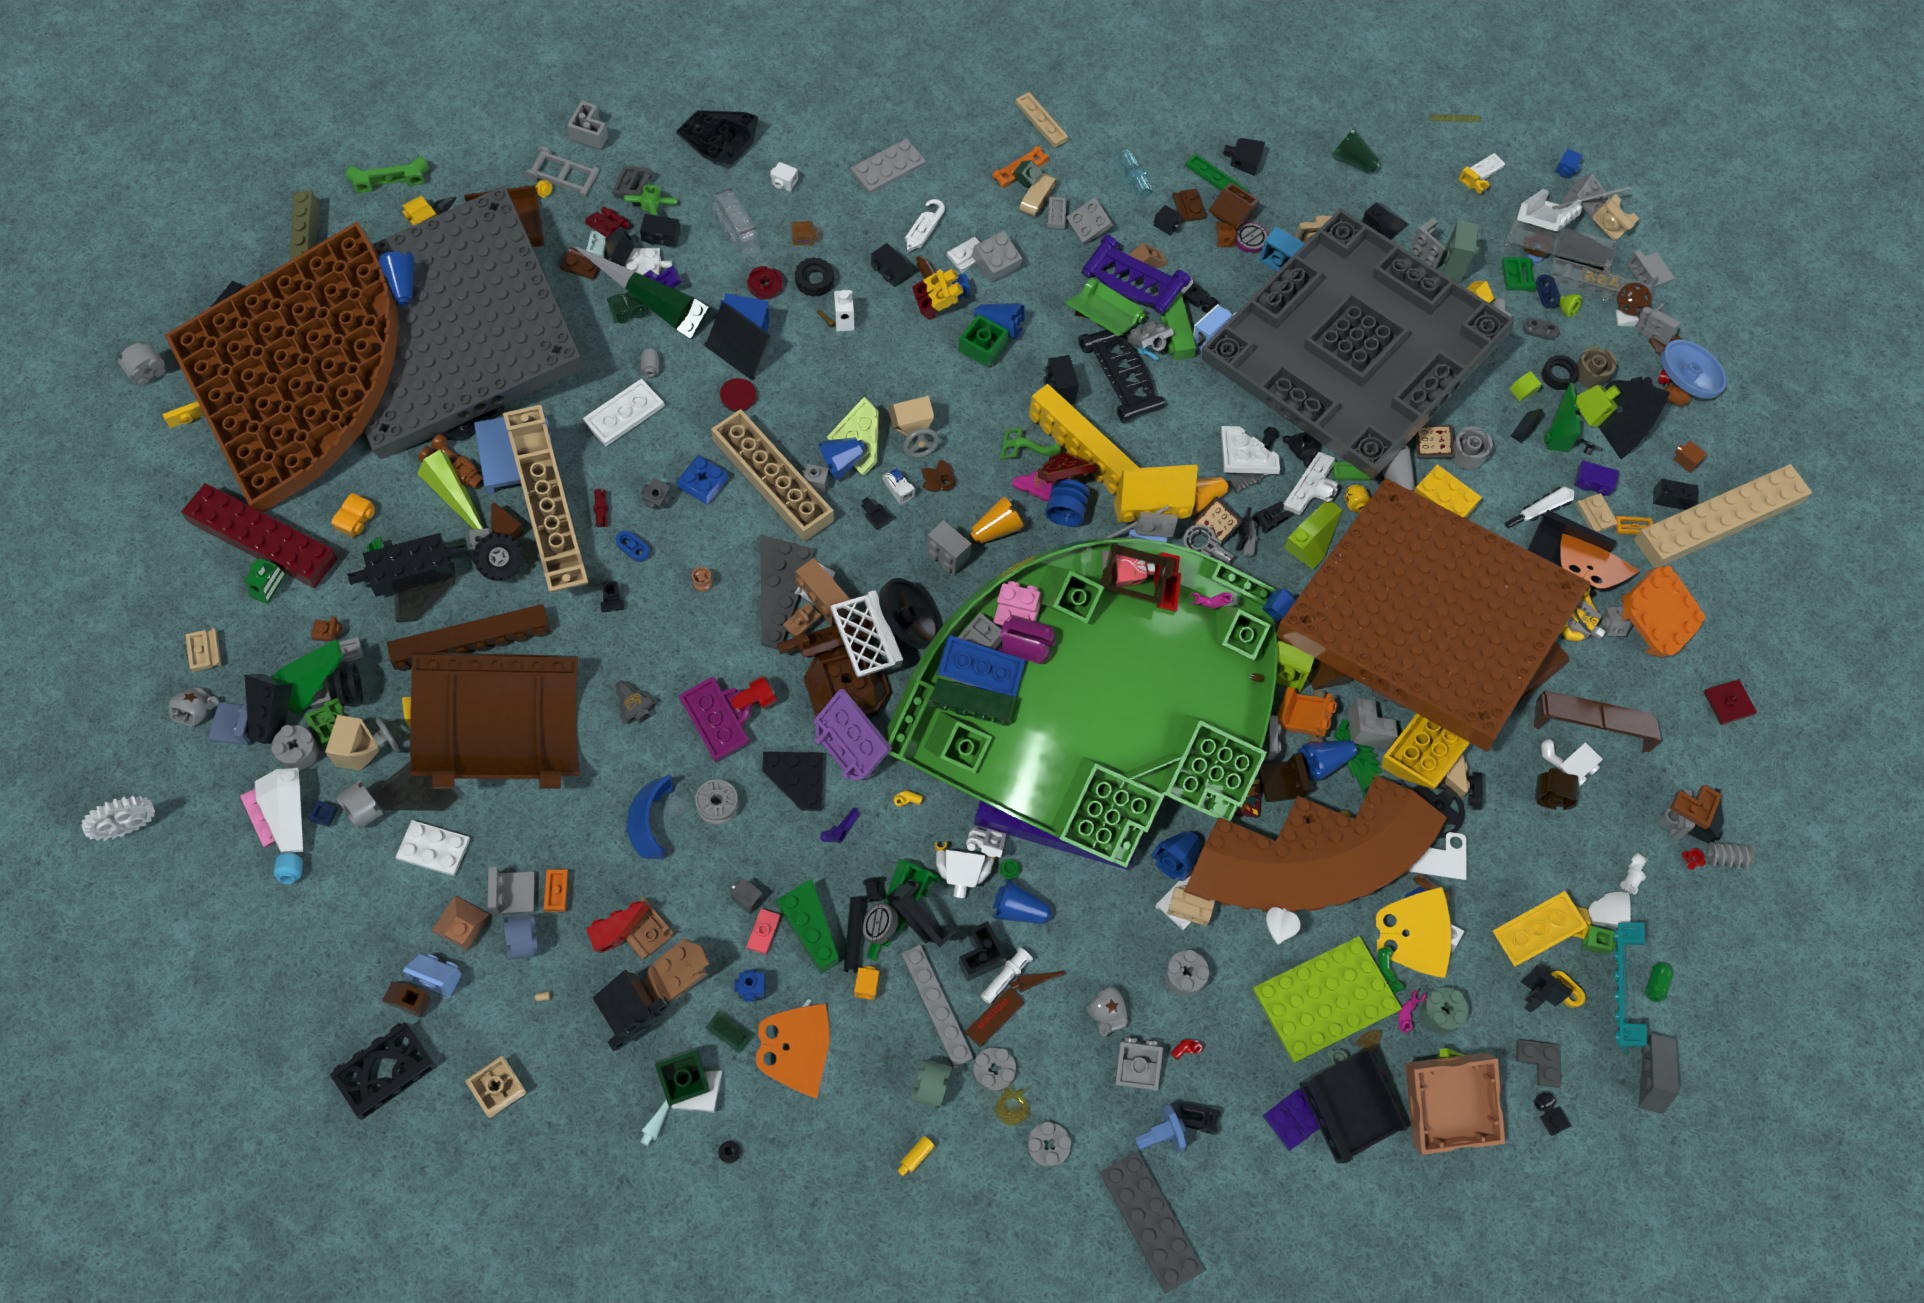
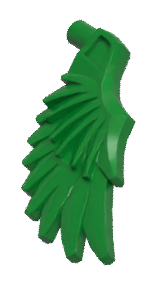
[1334,719,1382,798]

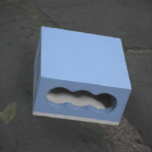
[1193,304,1233,355]

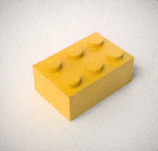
[1414,464,1482,518]

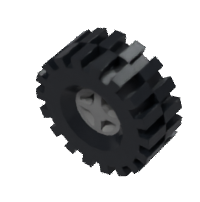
[473,532,524,581]

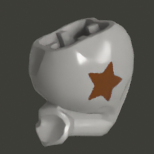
[169,687,220,727]
[1087,987,1128,1038]

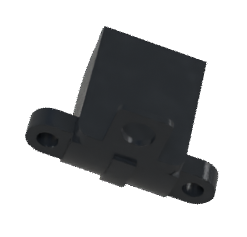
[593,969,671,1051]

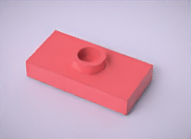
[746,909,781,955]

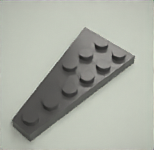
[760,535,815,650]

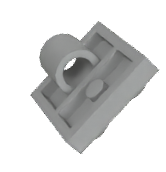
[1066,197,1113,245]
[1125,321,1174,351]
[1659,790,1695,841]

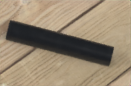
[843,897,865,973]

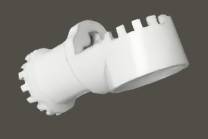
[1620,852,1648,895]

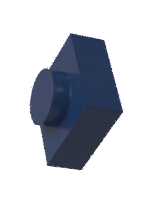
[308,800,338,827]

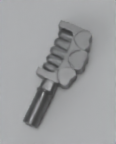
[1229,473,1271,494]

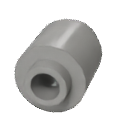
[640,349,659,377]

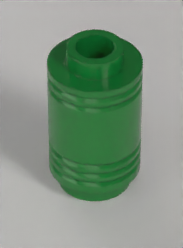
[1645,963,1673,1002]

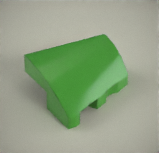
[304,698,343,750]

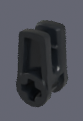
[1253,501,1292,534]
[1179,1104,1221,1135]

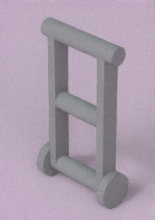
[524,146,600,197]

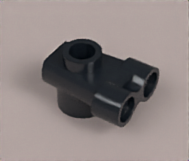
[600,581,624,612]

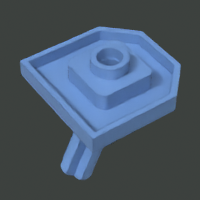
[1136,1105,1186,1153]

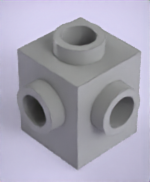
[1601,607,1632,636]

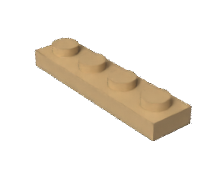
[1015,92,1068,148]

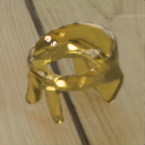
[995,1088,1029,1126]

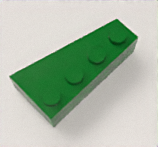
[776,879,839,974]

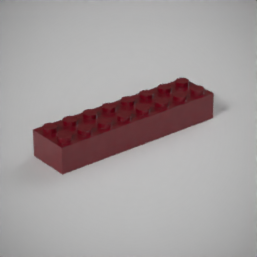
[181,483,338,589]

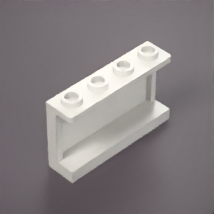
[1517,189,1583,231]

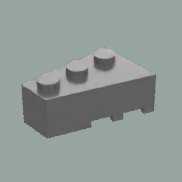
[1638,1033,1679,1114]

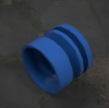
[1045,479,1090,527]

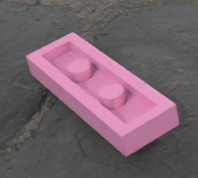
[240,789,276,848]

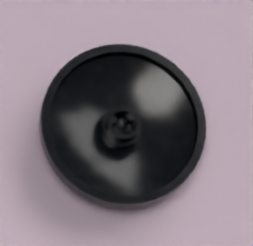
[879,578,942,649]

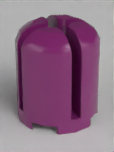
[998,614,1055,664]

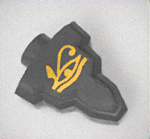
[615,680,658,725]

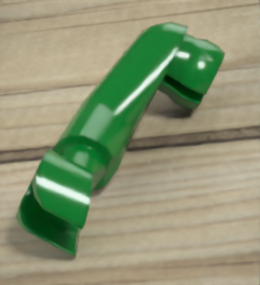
[1378,946,1405,993]

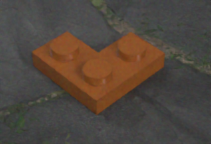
[1670,785,1722,829]

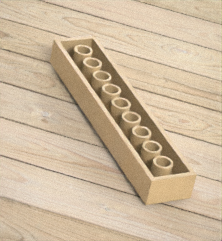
[1634,464,1812,568]

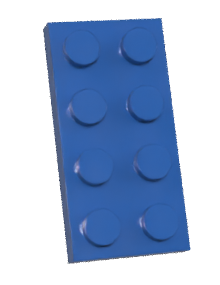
[937,635,1025,697]

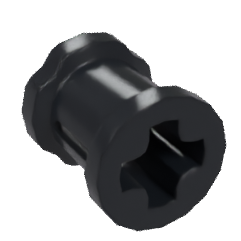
[863,877,883,903]

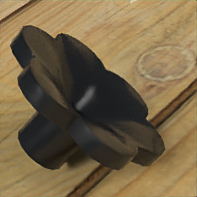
[1580,438,1603,455]

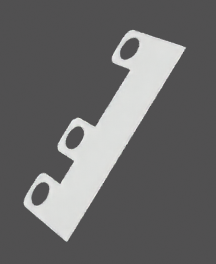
[1408,832,1466,880]

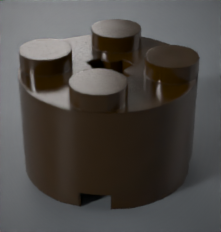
[1535,768,1578,810]

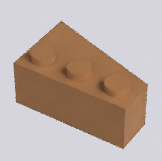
[795,558,851,626]

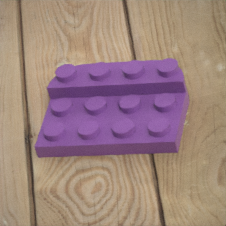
[814,689,892,780]

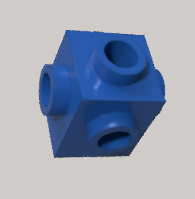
[734,969,765,1002]

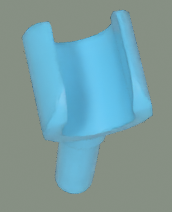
[1138,346,1159,361]

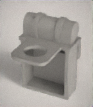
[1636,304,1680,345]

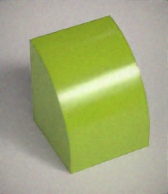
[1509,371,1542,402]

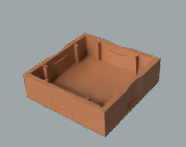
[1406,1052,1505,1155]

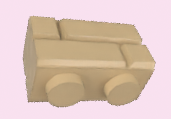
[1167,886,1215,926]

